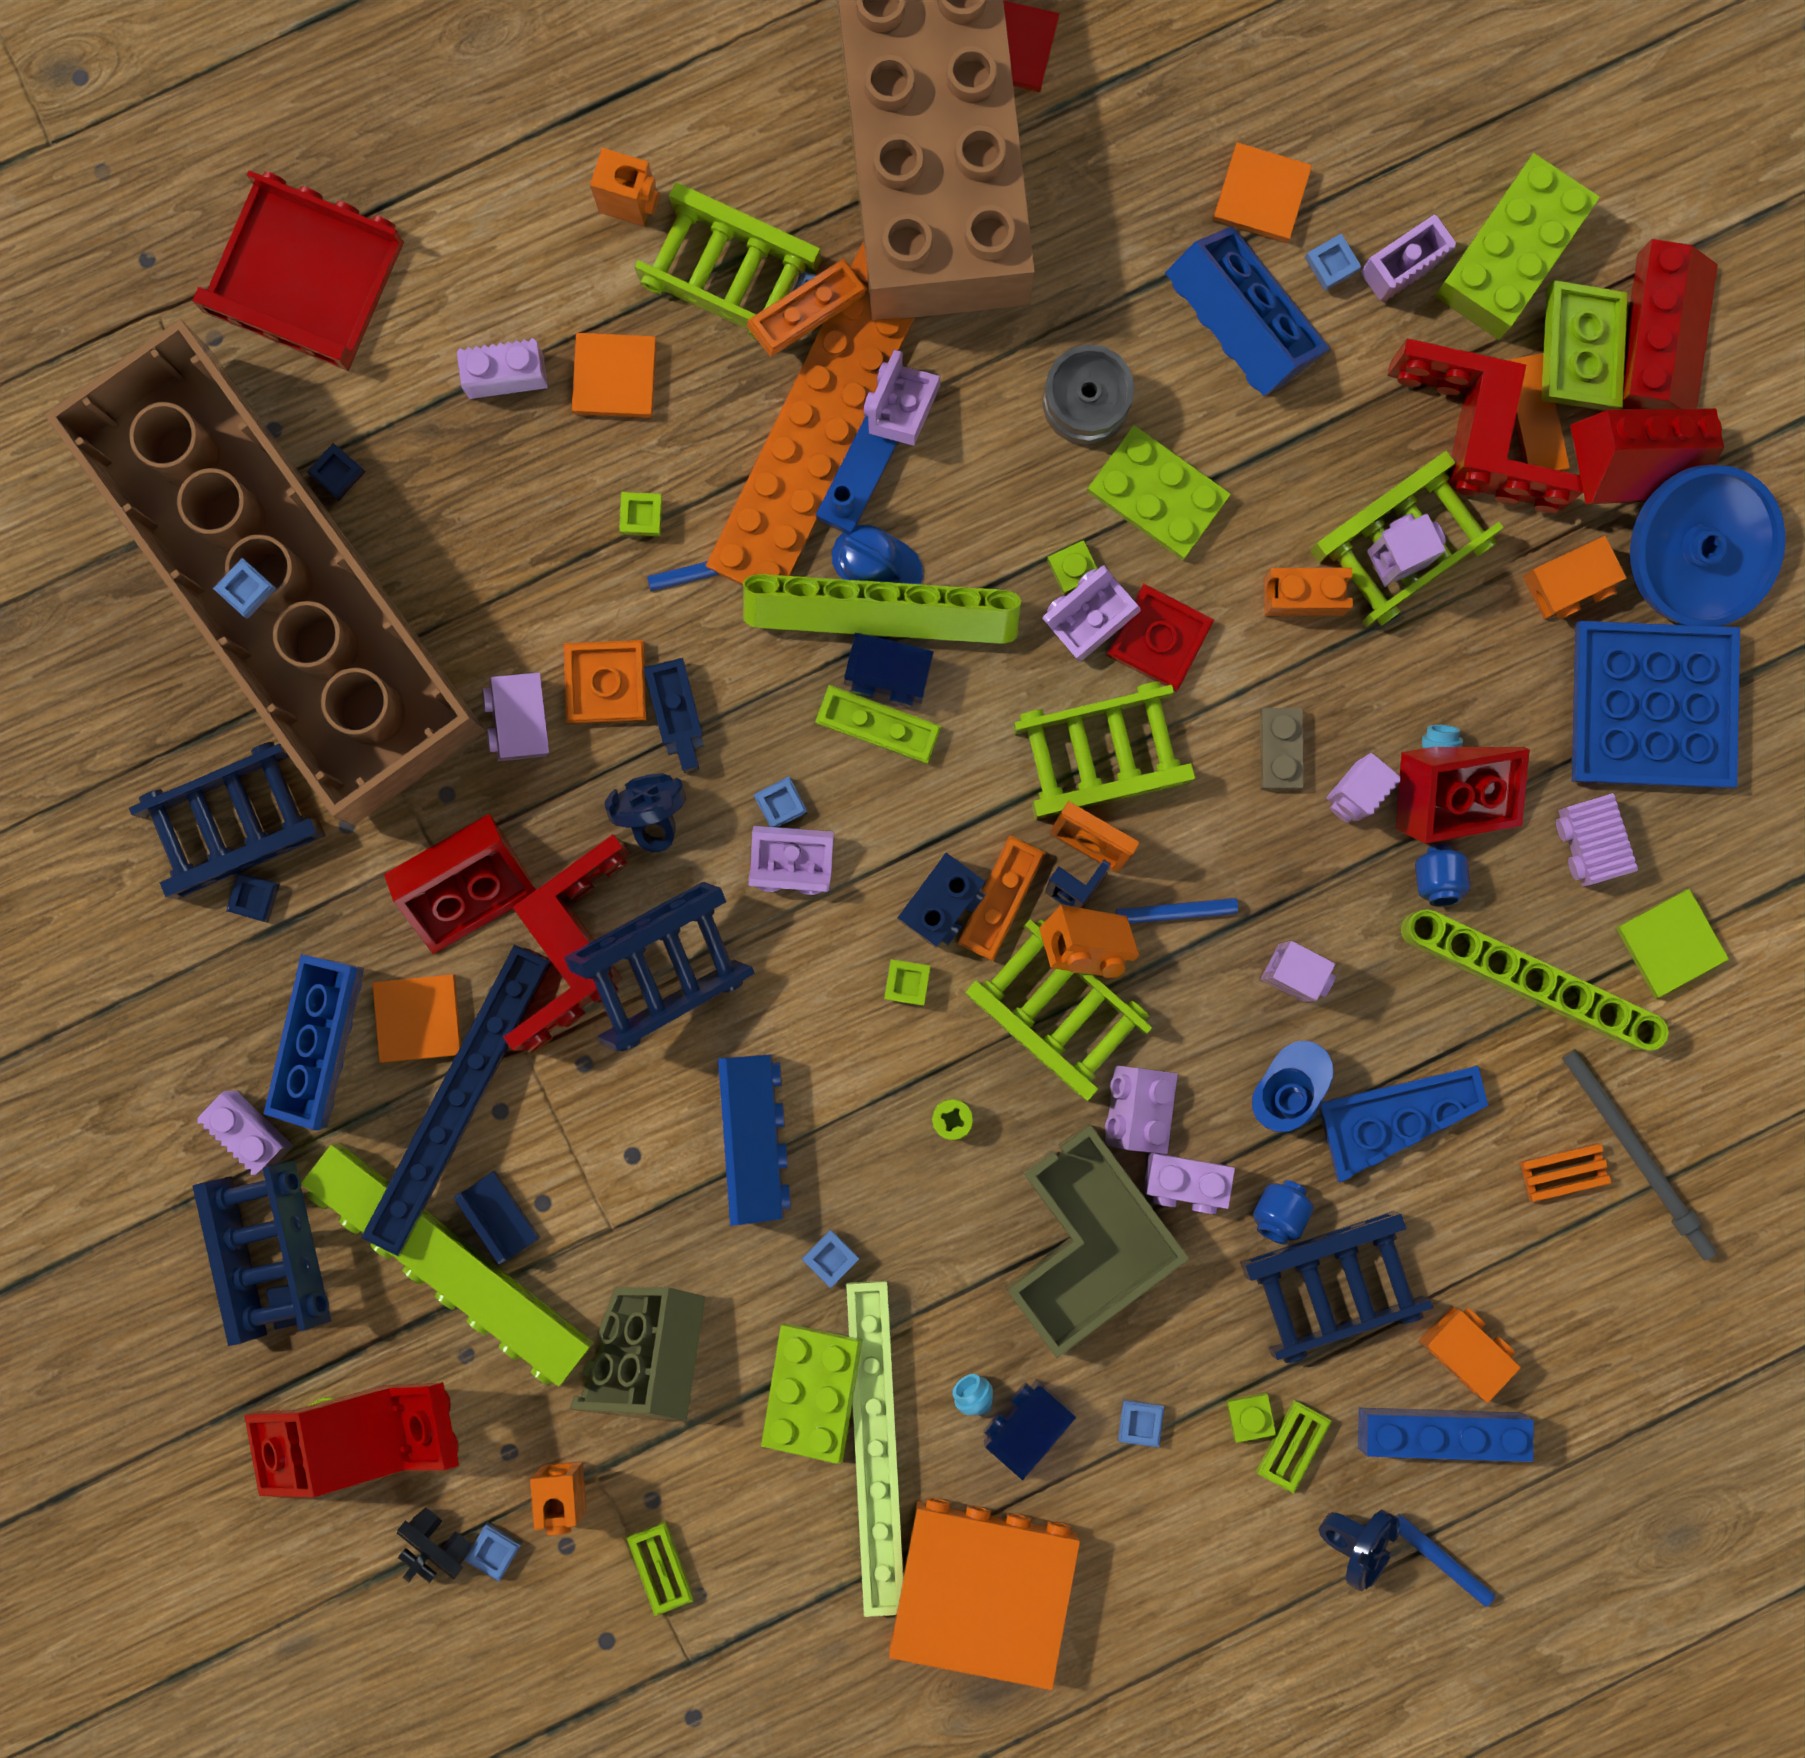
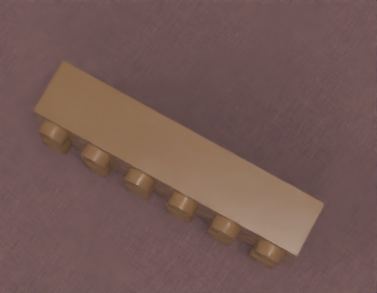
[837,0,1035,322]
[45,319,486,825]

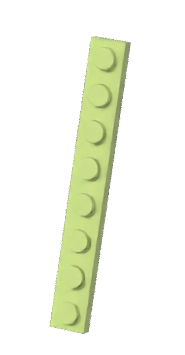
[846,1280,903,1617]

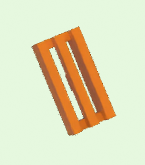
[1519,1143,1611,1202]

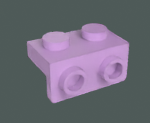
[864,350,940,446]
[1043,565,1141,662]
[748,826,834,895]
[1105,1066,1177,1154]

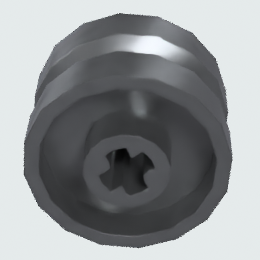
[1042,344,1135,445]

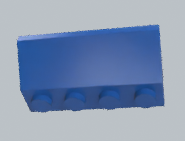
[1165,226,1330,397]
[264,954,364,1131]
[718,1054,791,1226]

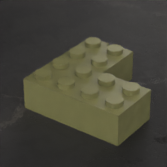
[1005,1124,1189,1358]

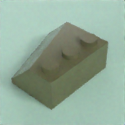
[570,1287,705,1421]

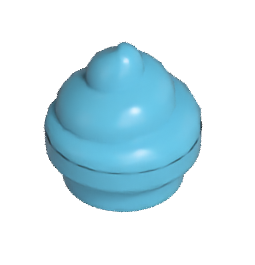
[1422,725,1463,748]
[952,1374,993,1416]

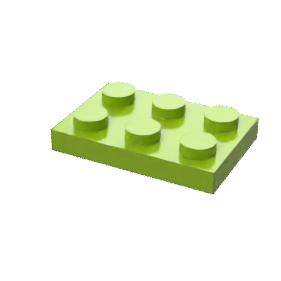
[1541,280,1628,411]
[1086,425,1231,561]
[761,1323,863,1464]

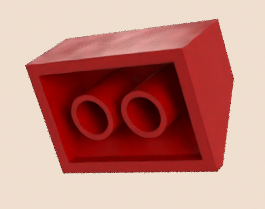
[384,813,536,954]

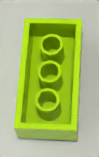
[1434,152,1600,340]

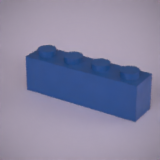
[1358,1407,1534,1462]

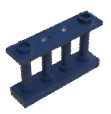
[129,742,326,900]
[564,882,755,1052]
[192,1160,331,1346]
[1240,1211,1433,1363]

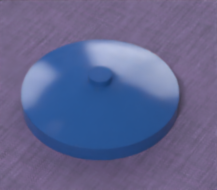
[1630,465,1786,626]

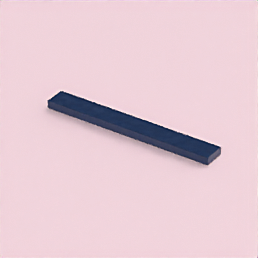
[361,944,551,1257]

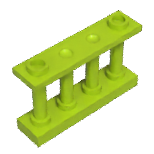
[634,182,821,341]
[1310,450,1504,627]
[1013,681,1195,820]
[964,919,1152,1101]

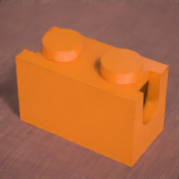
[590,148,660,227]
[1523,535,1627,620]
[1264,568,1353,616]
[1039,904,1139,979]
[1419,1306,1521,1404]
[530,1461,587,1535]

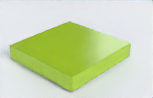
[1615,889,1729,998]

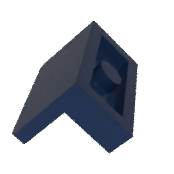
[1045,859,1111,908]
[454,1171,540,1265]

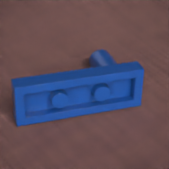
[816,416,899,535]

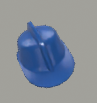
[832,525,923,584]
[1252,1041,1334,1132]

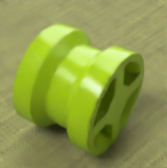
[932,1099,973,1140]

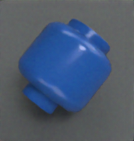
[1415,844,1471,907]
[1253,1180,1314,1244]

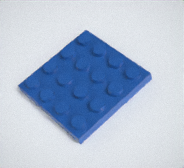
[1572,621,1740,789]

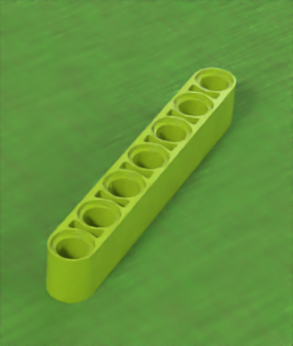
[743,574,1021,644]
[1401,909,1669,1051]

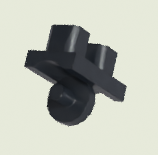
[396,1507,472,1583]

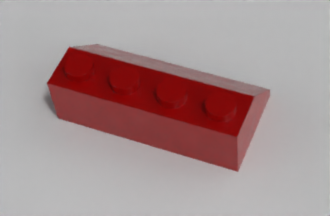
[1622,239,1718,409]
[1570,408,1724,504]

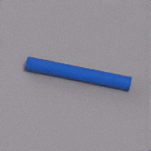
[647,561,719,592]
[1116,898,1238,924]
[1396,1513,1495,1607]

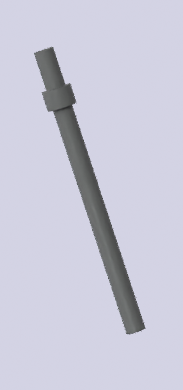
[1562,1049,1717,1261]

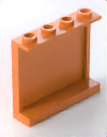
[889,1497,1080,1690]

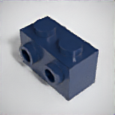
[897,852,986,948]

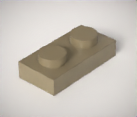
[1260,708,1303,789]

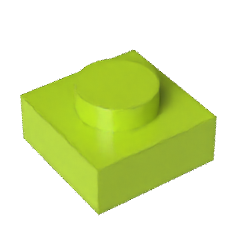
[619,492,663,537]
[1047,540,1098,595]
[884,959,931,1006]
[1226,1392,1276,1443]

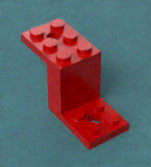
[1387,338,1583,513]
[503,834,631,1052]
[244,1382,459,1498]

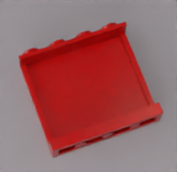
[192,170,404,371]

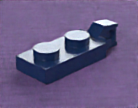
[644,657,704,773]

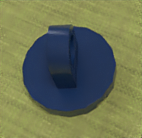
[605,773,686,852]
[1318,1509,1400,1591]

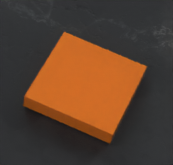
[1212,142,1312,243]
[572,333,657,418]
[563,640,648,725]
[1049,801,1140,873]
[372,974,462,1063]

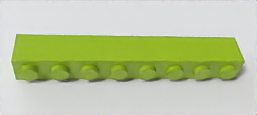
[301,1143,594,1387]

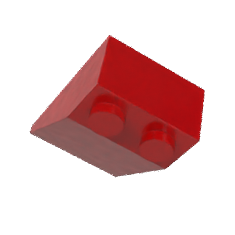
[1395,747,1530,844]

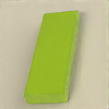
[815,685,942,765]

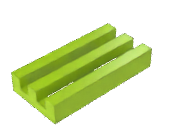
[1256,1400,1332,1494]
[626,1521,694,1616]

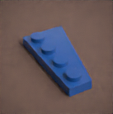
[1319,1066,1488,1183]

